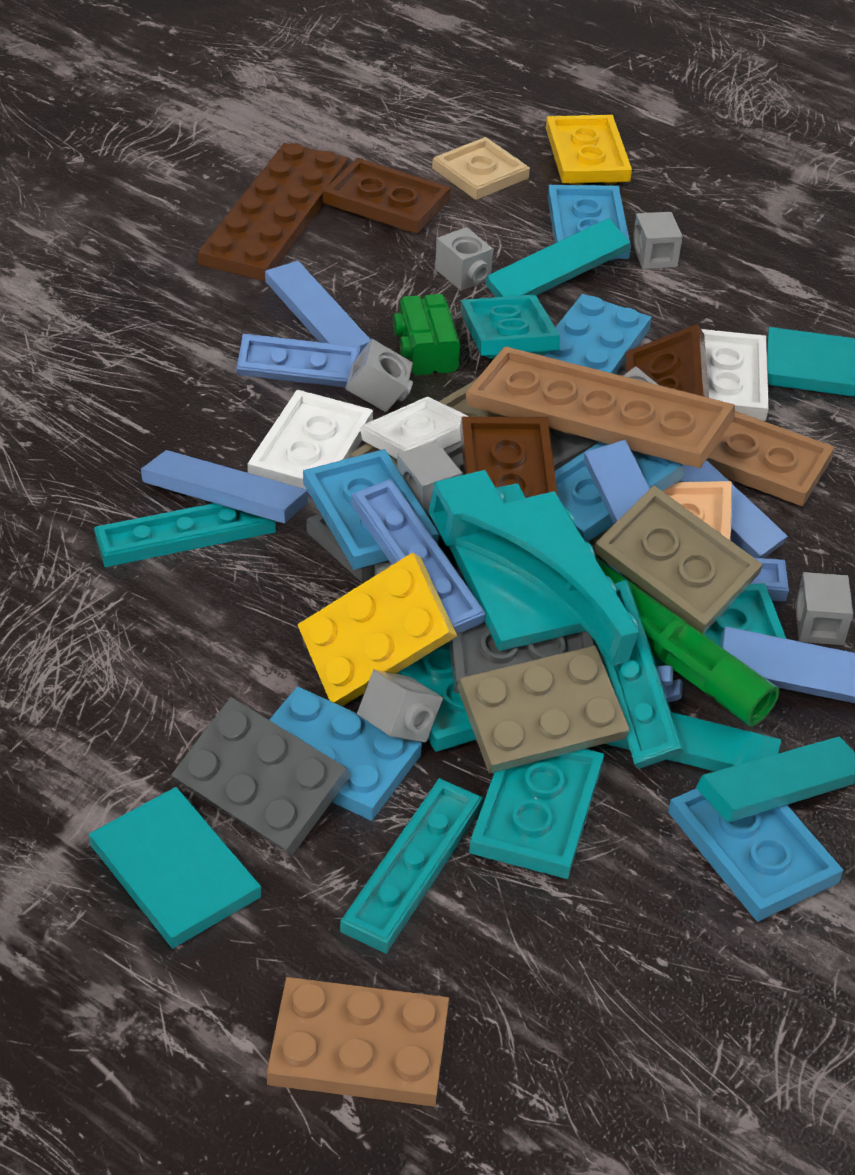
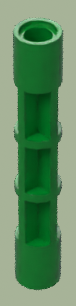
[595,556,780,727]

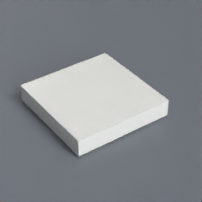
[360,396,469,459]

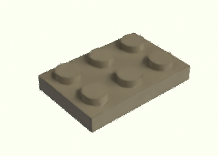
[594,485,763,633]
[457,645,630,773]

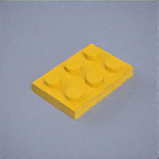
[546,115,632,185]
[297,552,457,706]

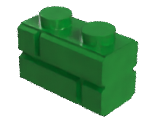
[393,294,460,375]

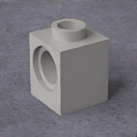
[632,212,683,269]
[435,227,493,291]
[345,339,413,412]
[397,441,462,517]
[795,572,853,645]
[357,669,443,742]

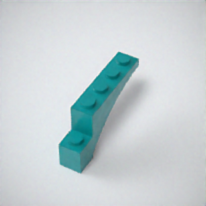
[428,470,639,666]

